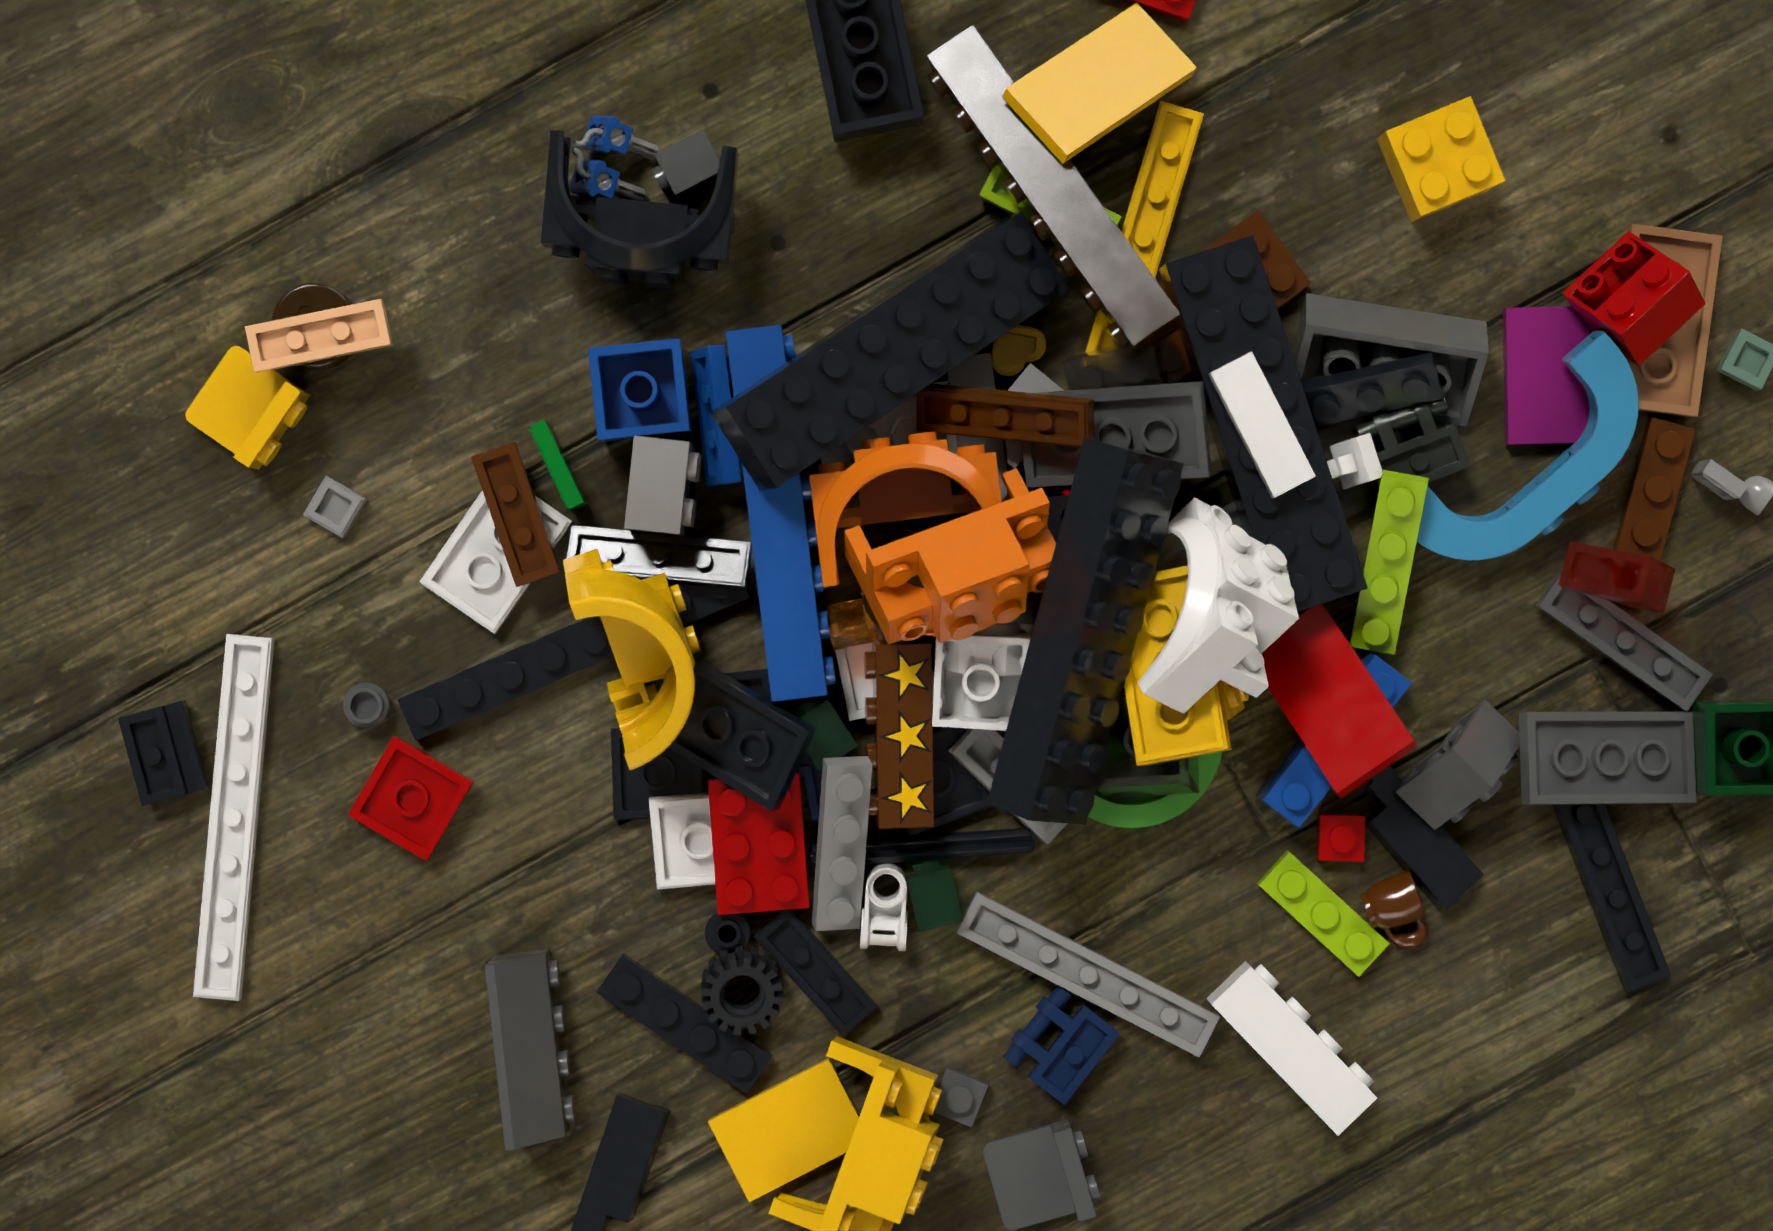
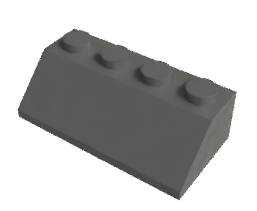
[1293,293,1489,426]
[485,949,576,1151]

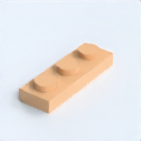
[245,299,393,373]

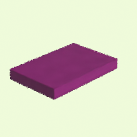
[1503,306,1594,445]

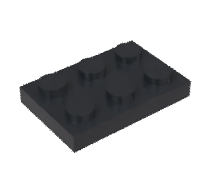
[668,661,816,812]

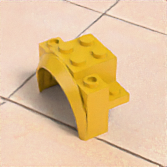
[768,1036,944,1231]

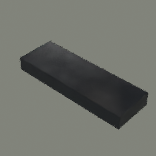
[754,909,879,1038]

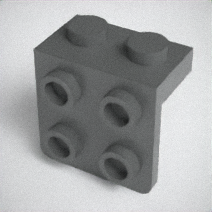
[983,1119,1101,1230]

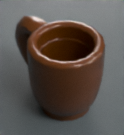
[1360,871,1428,949]

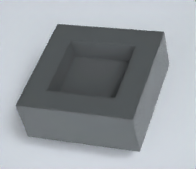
[934,1066,989,1127]

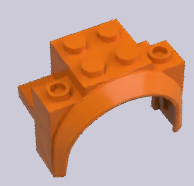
[809,431,1002,587]
[844,468,1056,645]

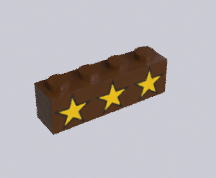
[864,640,934,829]

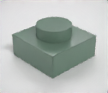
[1716,328,1773,391]

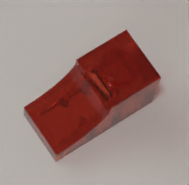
[1558,541,1676,613]

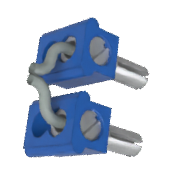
[569,115,659,201]

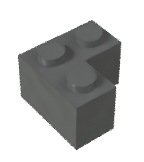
[1396,700,1520,830]

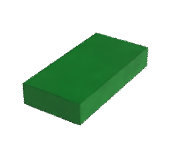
[529,419,588,510]

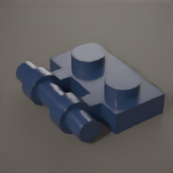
[1003,985,1120,1105]

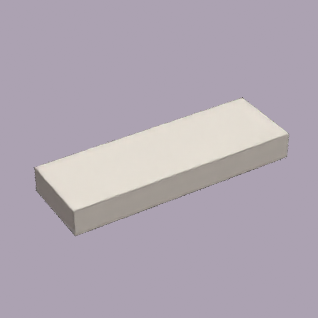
[1208,351,1316,498]

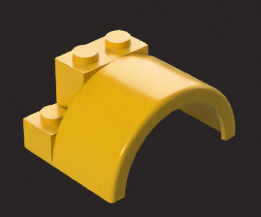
[563,548,701,771]

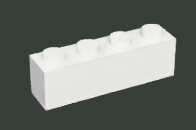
[1206,961,1377,1136]

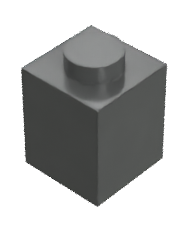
[651,129,720,200]

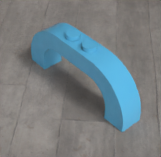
[1417,329,1639,560]

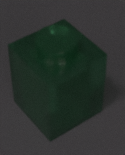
[792,697,858,771]
[905,859,963,932]

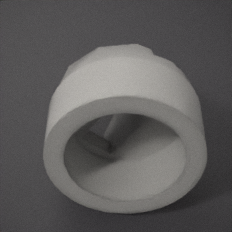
[1740,476,1773,516]

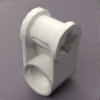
[860,863,908,951]

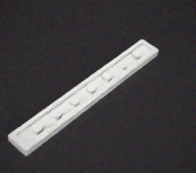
[193,634,275,1001]

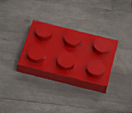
[708,770,809,915]

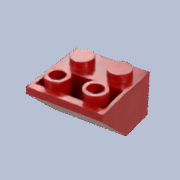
[1562,231,1706,367]

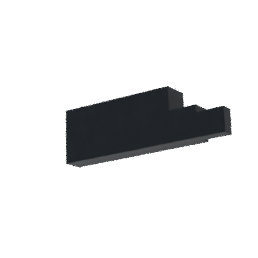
[1364,766,1484,910]
[571,1093,671,1231]

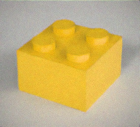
[1377,96,1506,222]

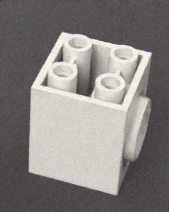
[932,620,1034,731]

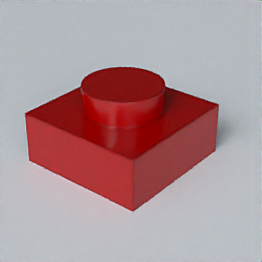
[1316,814,1365,862]

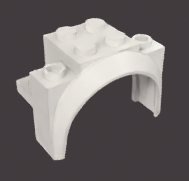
[1138,497,1299,714]

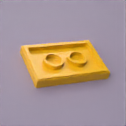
[708,1058,859,1202]

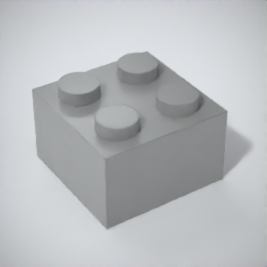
[624,436,702,536]

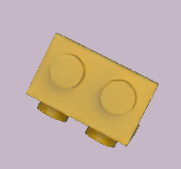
[185,346,310,470]

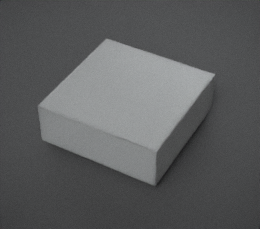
[1691,459,1749,500]
[303,476,367,538]

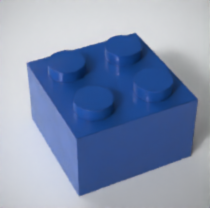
[588,338,693,443]

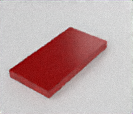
[1262,603,1418,798]

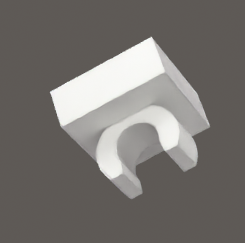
[1327,433,1382,489]

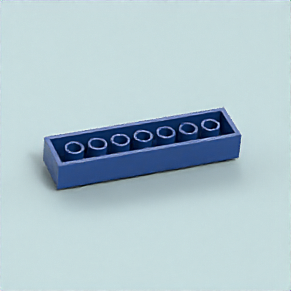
[726,325,836,702]

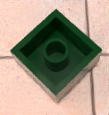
[1690,699,1773,796]

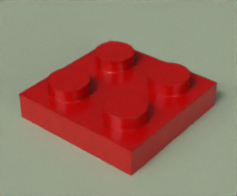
[348,735,474,861]

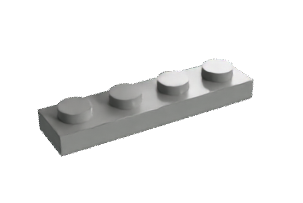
[812,756,872,931]

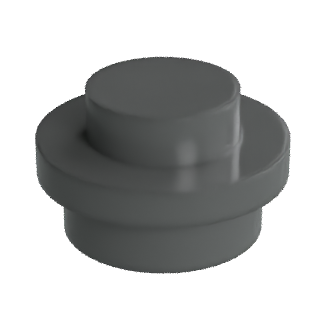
[343,682,390,728]

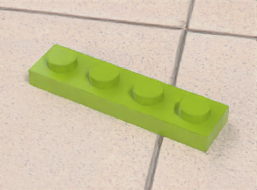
[1350,470,1429,655]

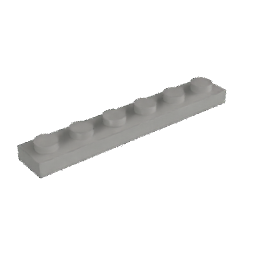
[956,891,1220,1057]

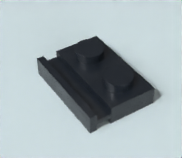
[118,700,210,806]

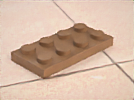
[1625,223,1723,418]

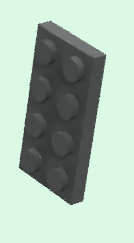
[1021,381,1212,488]
[1519,712,1697,805]

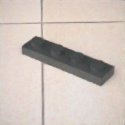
[1535,569,1713,712]

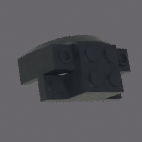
[541,130,739,290]

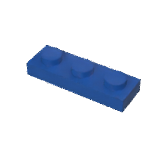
[690,345,743,487]

